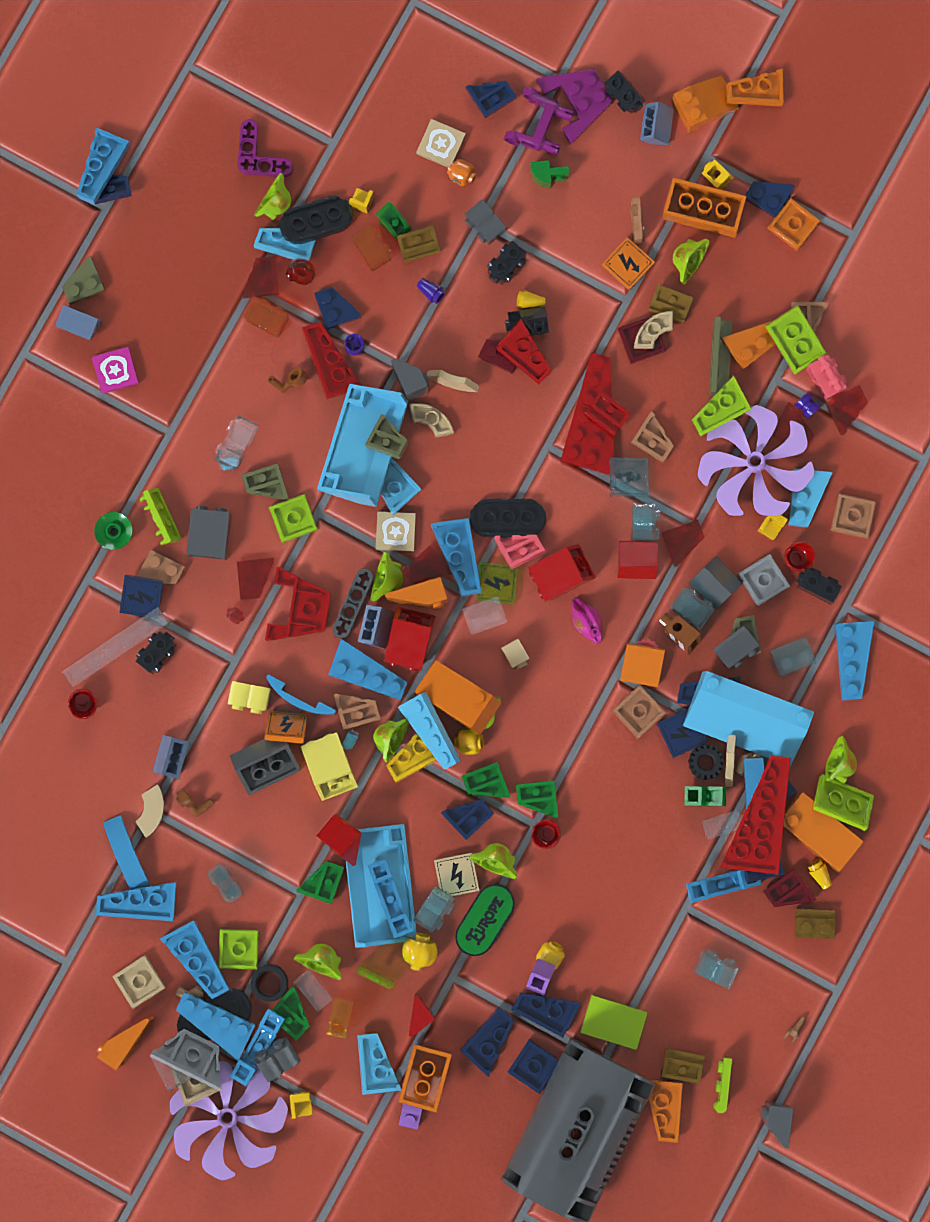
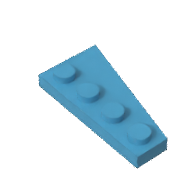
[77,128,130,205]
[431,518,481,596]
[835,621,874,701]
[328,639,407,700]
[96,882,177,921]
[160,920,230,999]
[176,992,255,1061]

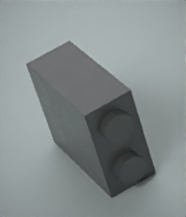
[186,506,231,560]

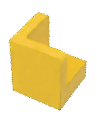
[349,188,374,213]
[757,515,788,540]
[289,1091,313,1119]

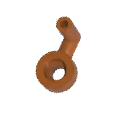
[268,367,307,393]
[176,788,215,817]

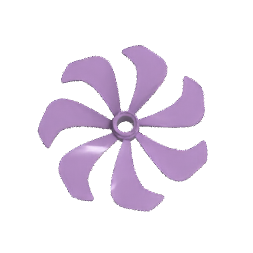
[698,405,814,516]
[170,1061,288,1181]

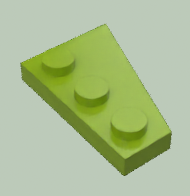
[692,376,751,437]

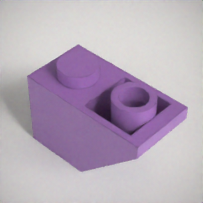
[526,958,556,996]

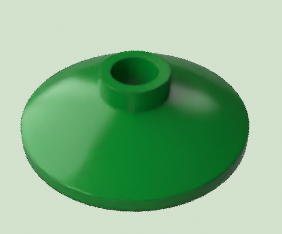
[94,512,133,550]

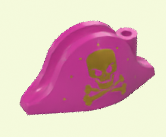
[572,598,602,644]

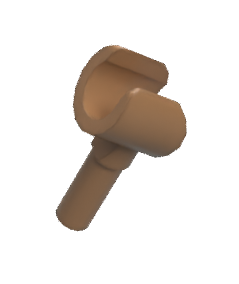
[784,1017,805,1043]

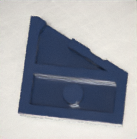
[465,81,517,118]
[95,175,132,204]
[745,181,795,218]
[314,287,361,330]
[441,800,494,840]

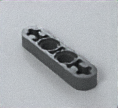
[333,569,373,639]

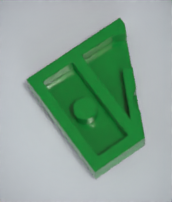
[461,762,511,798]
[516,781,558,818]
[296,861,345,904]
[272,986,310,1041]

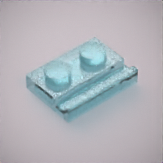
[770,637,817,677]

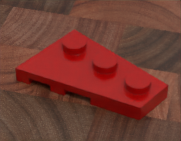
[496,319,551,385]

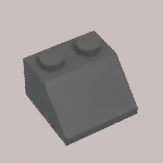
[391,359,430,401]
[713,626,760,669]
[760,1102,793,1149]

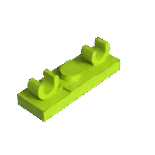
[140,488,182,545]

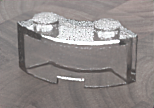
[215,416,259,470]

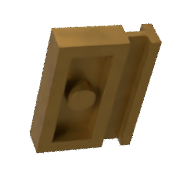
[397,225,441,263]
[648,284,693,323]
[795,909,835,939]
[661,1048,705,1084]

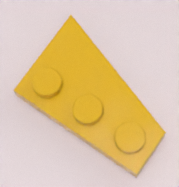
[386,734,437,783]

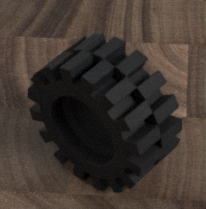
[688,745,724,780]

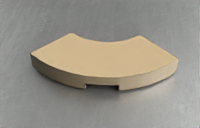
[634,311,673,349]
[427,370,479,392]
[409,403,454,438]
[725,735,736,787]
[136,784,164,838]

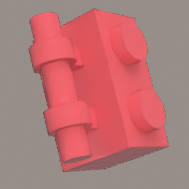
[806,354,847,402]

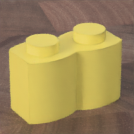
[228,681,271,714]

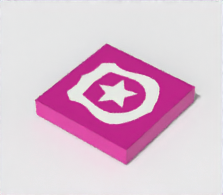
[92,347,139,394]

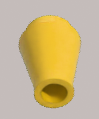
[517,290,545,309]
[807,859,833,889]

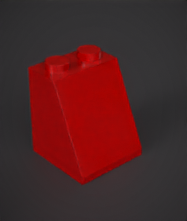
[528,544,596,602]
[384,607,436,671]

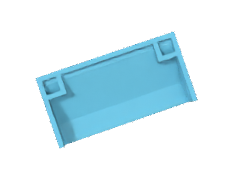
[317,384,408,507]
[683,671,814,766]
[346,824,417,948]

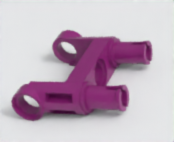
[504,87,575,156]

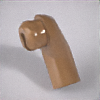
[735,752,760,776]
[175,985,205,999]

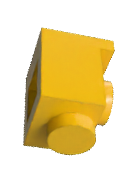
[702,159,734,190]

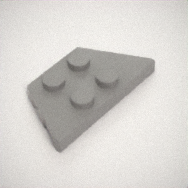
[150,1029,220,1090]

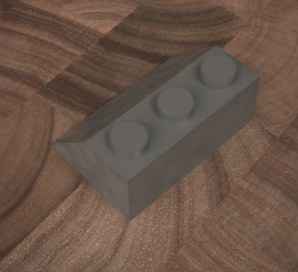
[230,739,301,795]

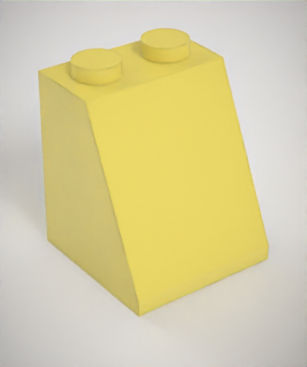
[301,732,358,801]

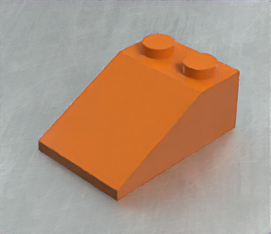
[672,75,739,133]
[385,577,448,610]
[97,1016,154,1070]
[398,1044,452,1112]

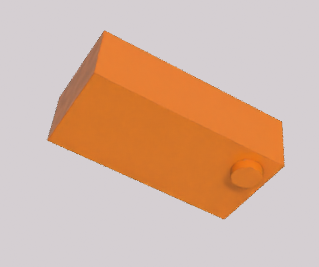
[663,178,746,238]
[414,660,501,735]
[784,792,864,872]

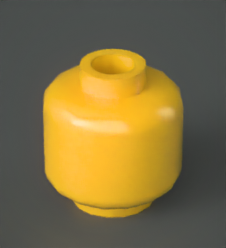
[454,730,484,755]
[536,941,565,970]

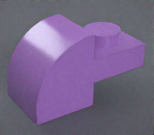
[399,1104,422,1130]

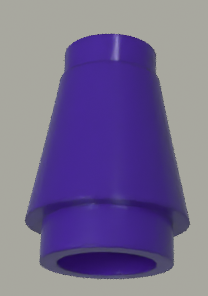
[417,278,445,304]

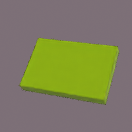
[765,305,827,374]
[813,774,874,831]
[580,995,648,1050]

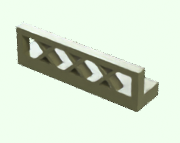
[708,316,732,396]

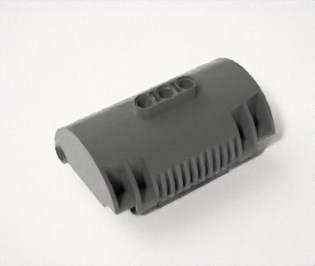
[500,1037,656,1222]

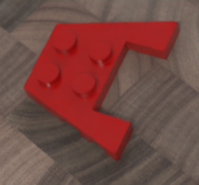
[265,567,331,641]

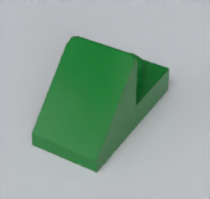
[375,201,412,241]

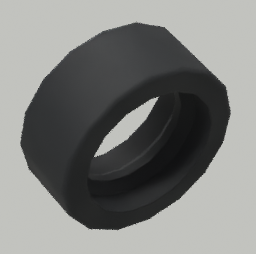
[250,964,288,1002]

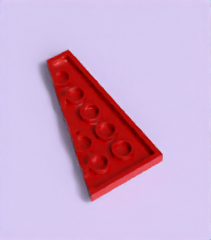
[560,353,615,477]
[720,756,791,875]

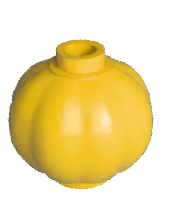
[402,933,438,971]

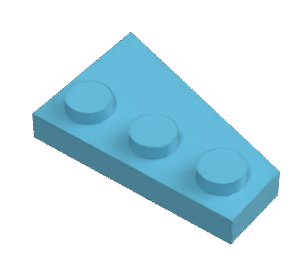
[254,228,316,264]
[788,468,832,528]
[357,1033,401,1095]

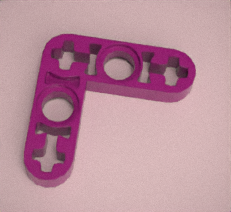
[238,119,293,177]

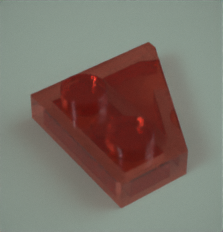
[825,385,868,435]
[772,402,814,452]
[237,558,274,600]

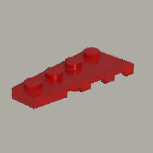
[302,322,362,400]

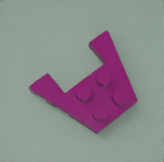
[536,69,612,144]

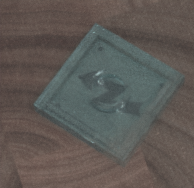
[610,457,649,497]

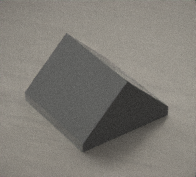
[689,556,743,610]

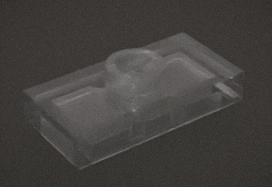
[701,810,742,840]
[293,969,333,1012]

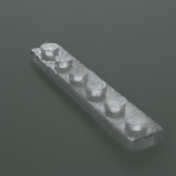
[62,607,169,687]

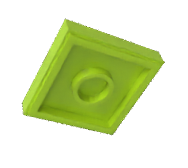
[269,494,318,543]
[219,929,259,969]

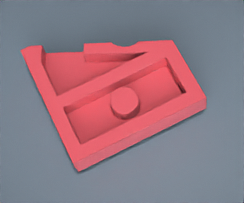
[494,535,545,570]

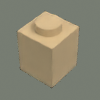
[501,639,530,670]

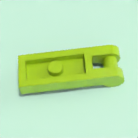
[713,1056,732,1113]

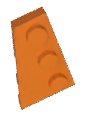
[726,69,784,106]
[720,321,775,369]
[648,1080,683,1143]

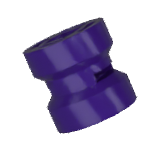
[345,333,364,356]
[795,392,821,419]

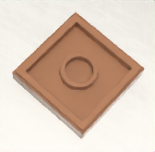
[830,493,876,539]
[612,685,666,739]

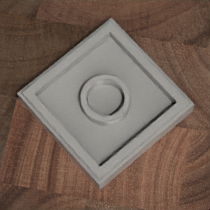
[737,554,790,607]

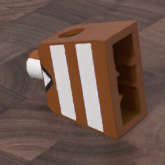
[659,613,702,655]

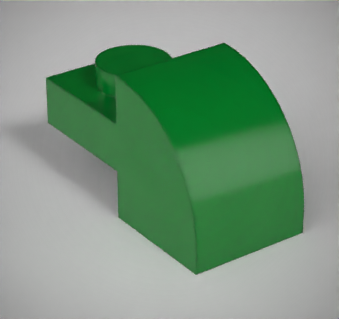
[530,160,569,188]
[684,786,726,806]

